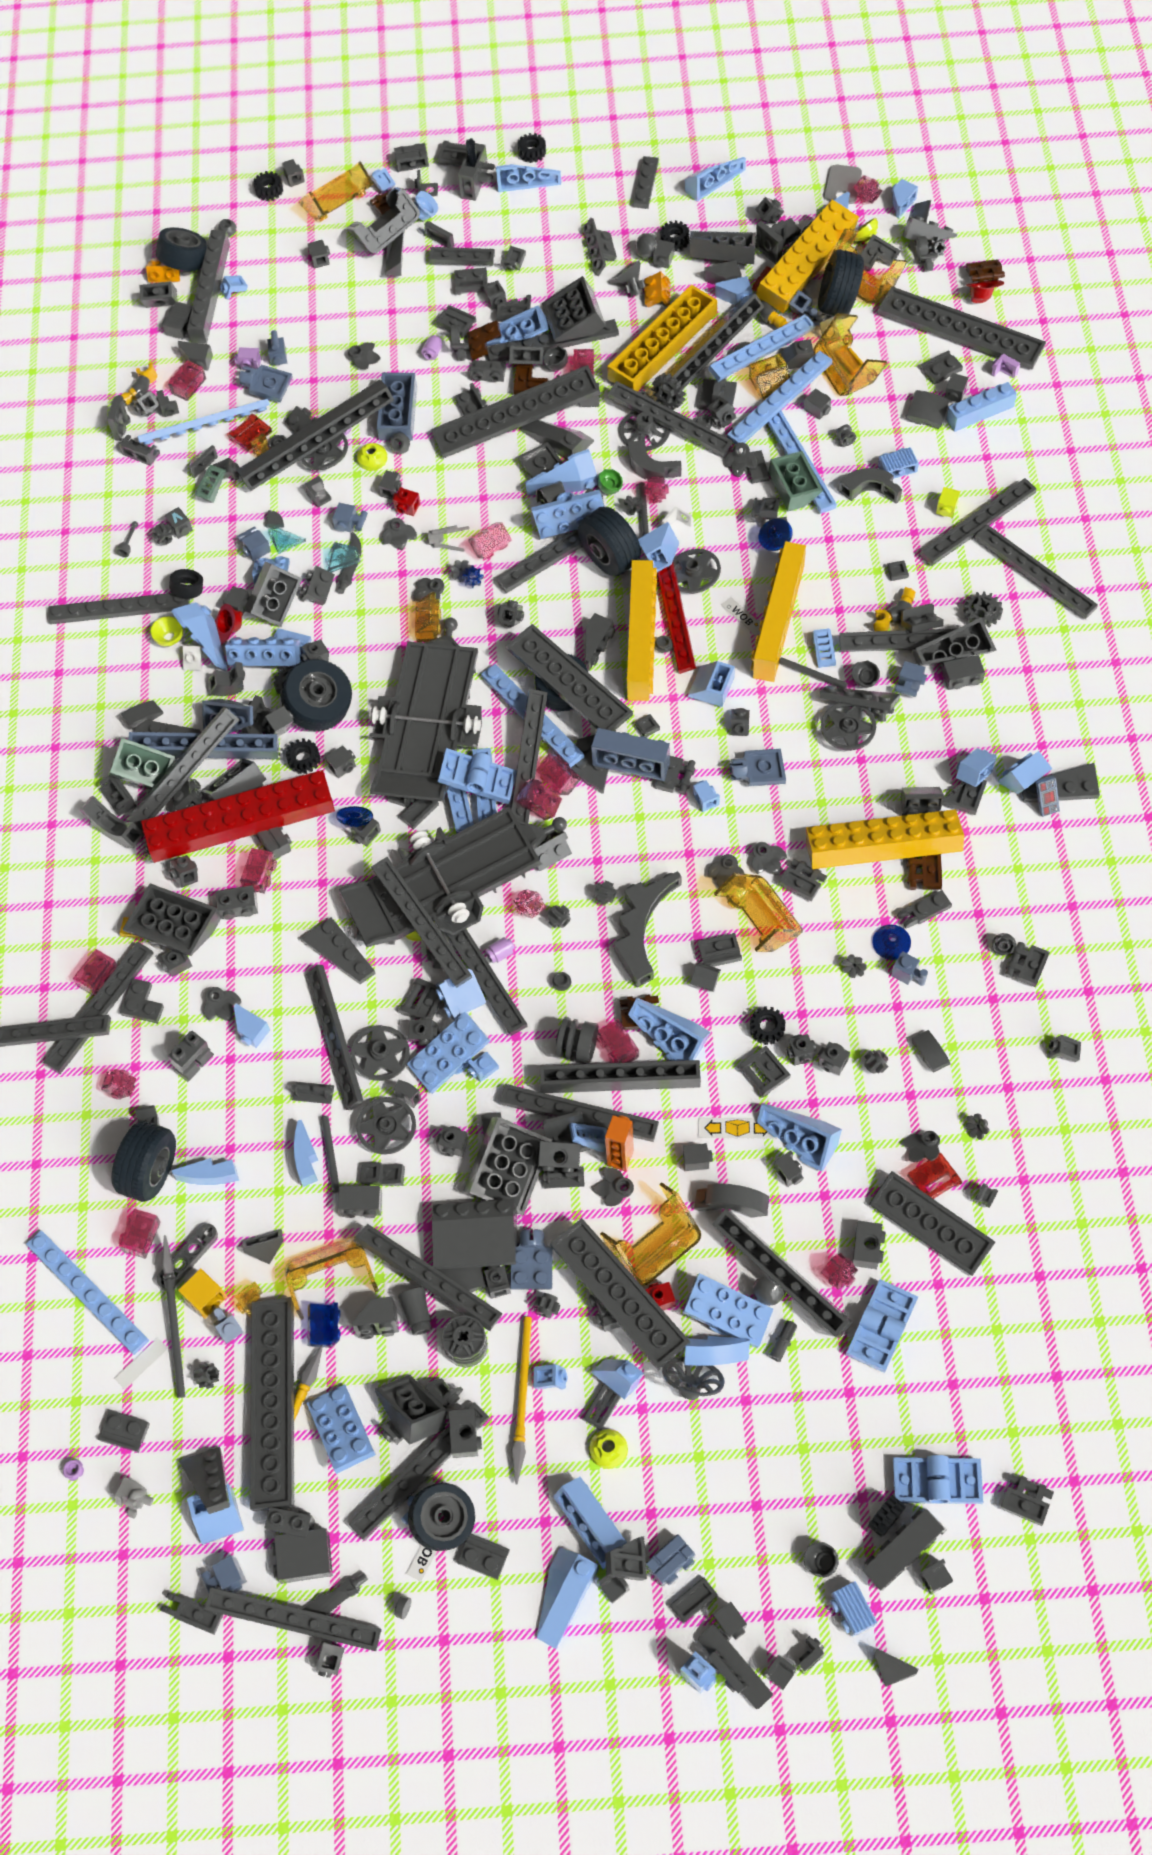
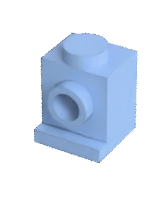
[693,780,720,812]

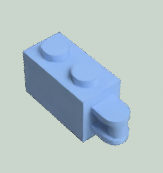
[956,748,997,787]
[680,1651,716,1694]

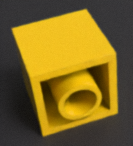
[178,1268,227,1319]

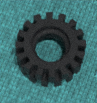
[518,133,546,163]
[253,171,283,201]
[660,220,690,252]
[286,738,321,774]
[750,1006,786,1045]
[868,1495,906,1538]

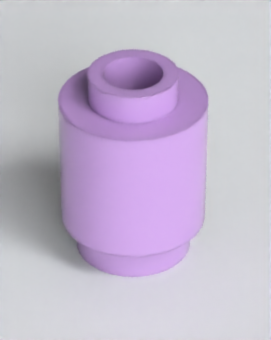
[421,335,442,360]
[485,937,515,963]

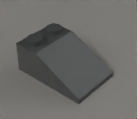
[375,1375,447,1444]

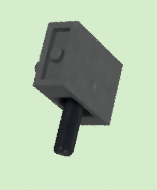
[458,138,495,201]

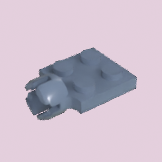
[239,364,293,403]
[729,748,786,786]
[511,1229,553,1290]

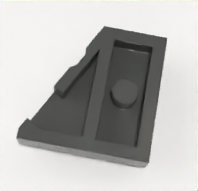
[942,780,987,815]

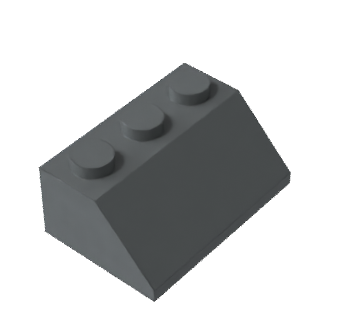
[244,561,303,627]
[201,759,267,802]

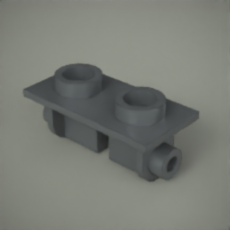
[292,1082,334,1104]
[543,1166,585,1189]

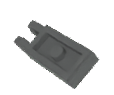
[897,890,952,929]
[160,1593,223,1635]

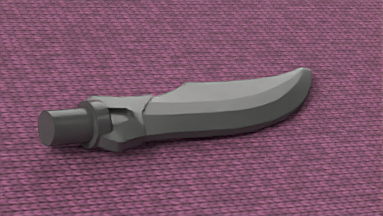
[337,532,362,594]
[302,1572,369,1615]

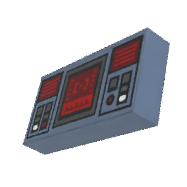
[1036,776,1060,817]

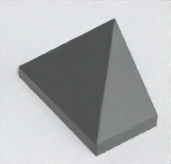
[609,261,641,285]
[189,445,218,479]
[242,1229,284,1265]
[873,1648,919,1687]

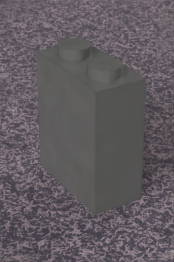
[271,1528,333,1584]

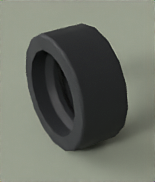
[169,569,203,599]

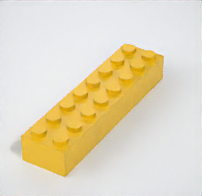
[756,199,859,313]
[607,284,717,391]
[750,541,806,682]
[627,560,657,701]
[806,809,964,869]

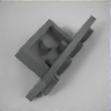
[583,217,617,276]
[698,1624,773,1710]

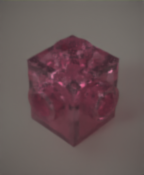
[853,175,883,204]
[644,476,669,503]
[513,889,546,919]
[101,1069,136,1100]
[820,1253,859,1290]

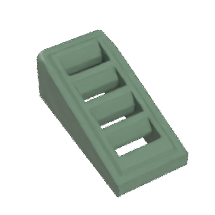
[195,464,226,503]

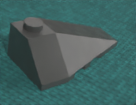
[520,420,594,460]

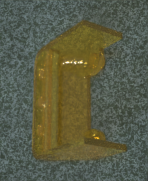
[298,161,374,222]
[825,228,907,304]
[813,313,888,396]
[714,873,803,952]
[600,1182,701,1286]
[284,1236,379,1320]

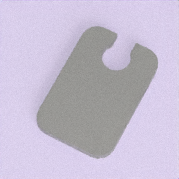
[825,164,862,204]

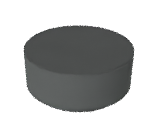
[394,1595,412,1620]

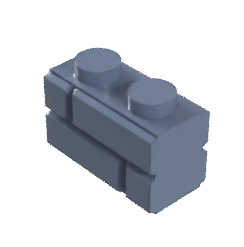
[646,1534,695,1587]

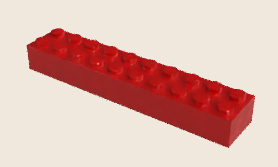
[141,770,335,863]

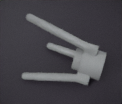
[428,525,470,552]

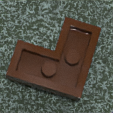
[467,320,501,360]
[513,364,548,394]

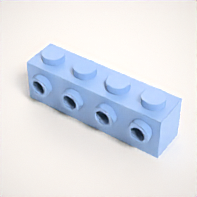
[946,382,1017,432]
[225,637,301,666]
[553,1476,627,1569]

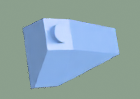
[685,157,746,202]
[495,164,561,192]
[487,305,549,346]
[525,449,598,495]
[171,602,228,671]
[628,998,711,1061]
[757,1103,842,1171]
[537,1547,599,1649]

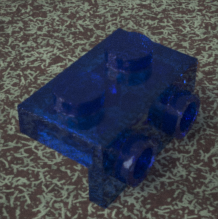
[307,1302,341,1348]

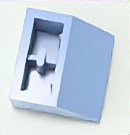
[638,522,680,572]
[688,661,735,707]
[998,751,1052,794]
[187,1484,244,1545]

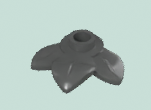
[348,342,381,370]
[725,442,757,477]
[382,518,417,551]
[413,578,445,609]
[751,842,787,875]
[707,854,745,891]
[204,987,242,1021]
[902,1131,940,1162]
[593,1168,634,1207]

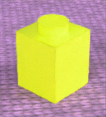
[936,487,961,518]

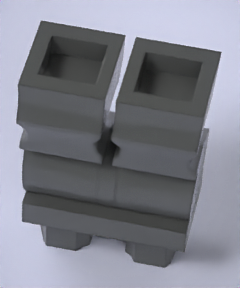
[168,1030,214,1082]

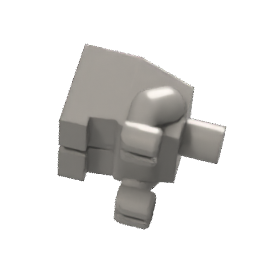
[115,1477,154,1519]

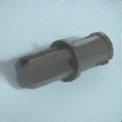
[769,1321,797,1362]

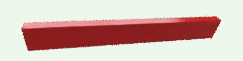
[657,562,697,674]

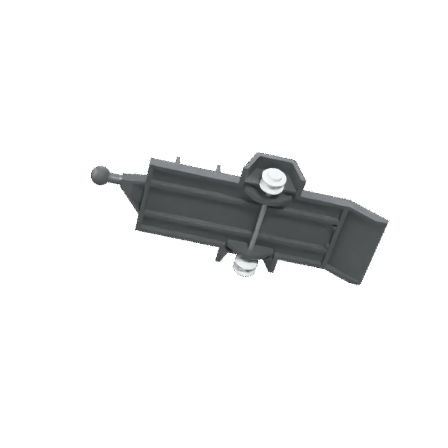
[369,617,482,802]
[338,806,567,947]

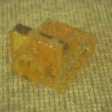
[251,433,269,457]
[235,1281,262,1317]

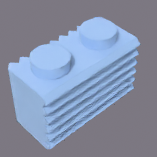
[878,447,919,479]
[830,1581,877,1637]

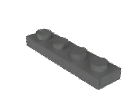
[633,156,659,209]
[429,247,495,266]

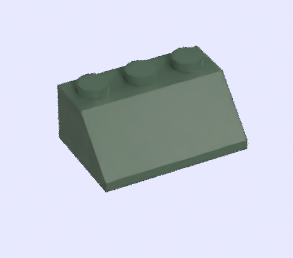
[768,451,823,512]
[108,738,175,790]

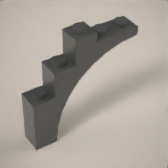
[614,871,682,988]

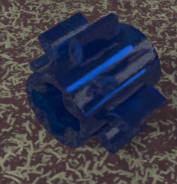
[462,565,484,589]

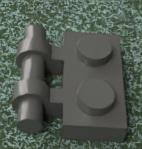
[655,756,696,795]
[778,859,828,902]
[1004,942,1050,987]
[1000,1474,1054,1526]

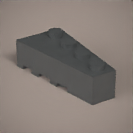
[689,231,756,265]
[912,618,997,666]
[862,1508,947,1591]

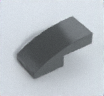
[121,700,164,729]
[911,1030,951,1073]
[360,1162,405,1186]

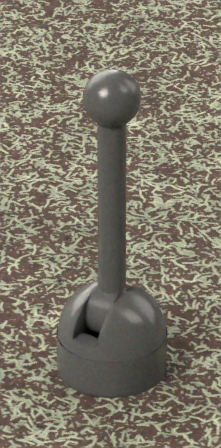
[116,521,139,558]

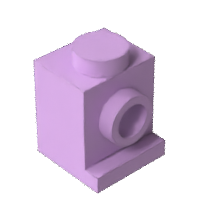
[235,347,261,369]

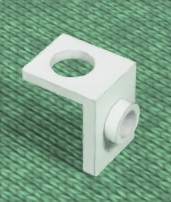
[661,506,692,527]
[183,643,203,670]

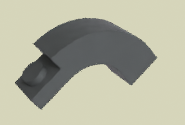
[628,441,682,483]
[839,468,902,504]
[80,796,145,848]
[694,1184,770,1218]

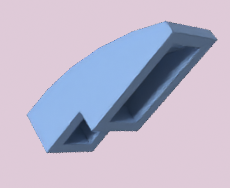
[294,1119,319,1187]
[172,1158,239,1185]
[685,1336,750,1366]

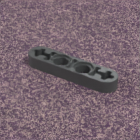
[156,1224,218,1291]

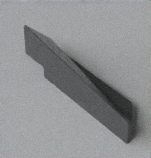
[385,231,405,276]

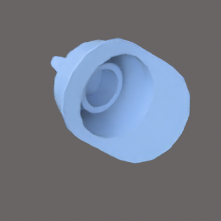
[413,191,438,221]

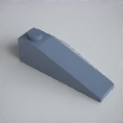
[202,699,253,734]

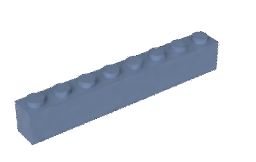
[128,732,279,759]

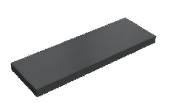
[869,1171,996,1276]

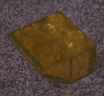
[749,353,790,401]
[415,592,442,642]

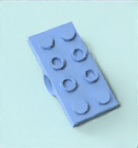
[532,489,605,539]
[437,748,516,804]
[407,1011,491,1094]
[682,1273,773,1348]
[846,1279,918,1373]
[307,1384,376,1474]
[893,1455,983,1504]

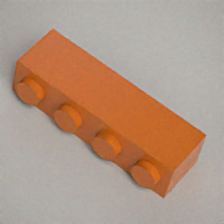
[605,1115,634,1172]

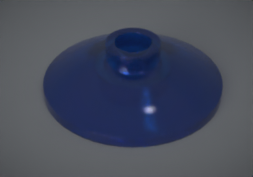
[758,518,793,551]
[336,806,373,828]
[872,924,911,960]

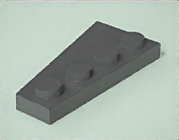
[819,685,900,711]
[1022,763,1100,803]
[300,917,376,985]
[179,1447,230,1514]

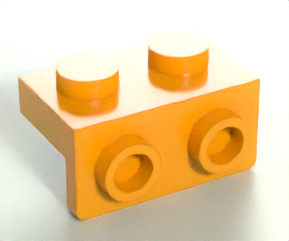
[146,258,180,283]
[644,271,671,308]

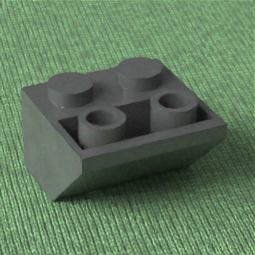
[900,787,944,816]
[352,1296,399,1339]

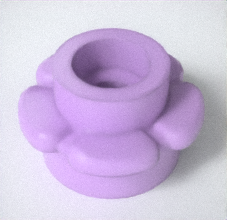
[63,1460,84,1481]

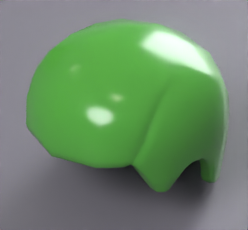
[597,469,623,495]

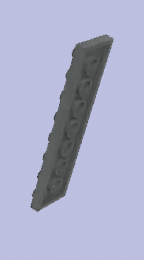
[506,624,633,731]
[550,1218,690,1370]

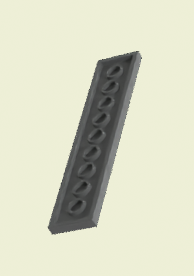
[878,286,1046,370]
[431,365,601,459]
[250,1297,294,1511]

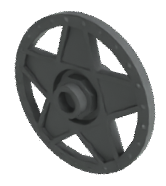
[301,433,348,470]
[673,549,721,594]
[821,702,876,751]
[351,1025,410,1081]
[356,1097,416,1155]

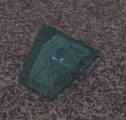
[268,527,306,554]
[325,542,361,573]

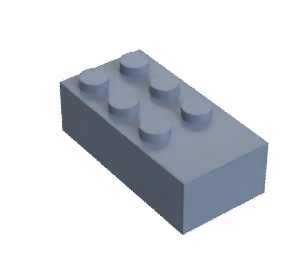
[377,372,417,441]
[592,728,670,781]

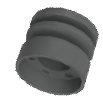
[556,1017,599,1064]
[441,1315,488,1368]

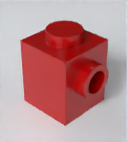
[392,487,421,517]
[645,1282,676,1311]

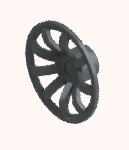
[620,411,670,451]
[662,1356,725,1400]

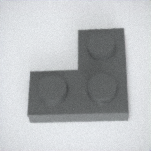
[861,234,901,271]
[120,979,164,1024]

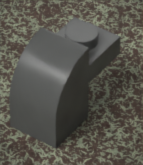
[208,662,245,696]

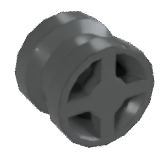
[835,424,857,447]
[975,1183,999,1208]

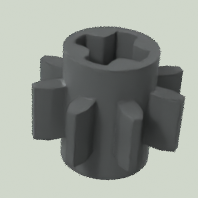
[928,237,947,258]
[624,276,645,297]
[152,523,175,545]
[594,880,617,905]
[547,905,571,928]
[864,1049,889,1074]
[534,1293,561,1318]
[193,1362,220,1389]

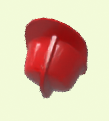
[966,280,1004,303]
[215,604,243,645]

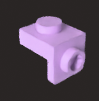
[992,354,1020,378]

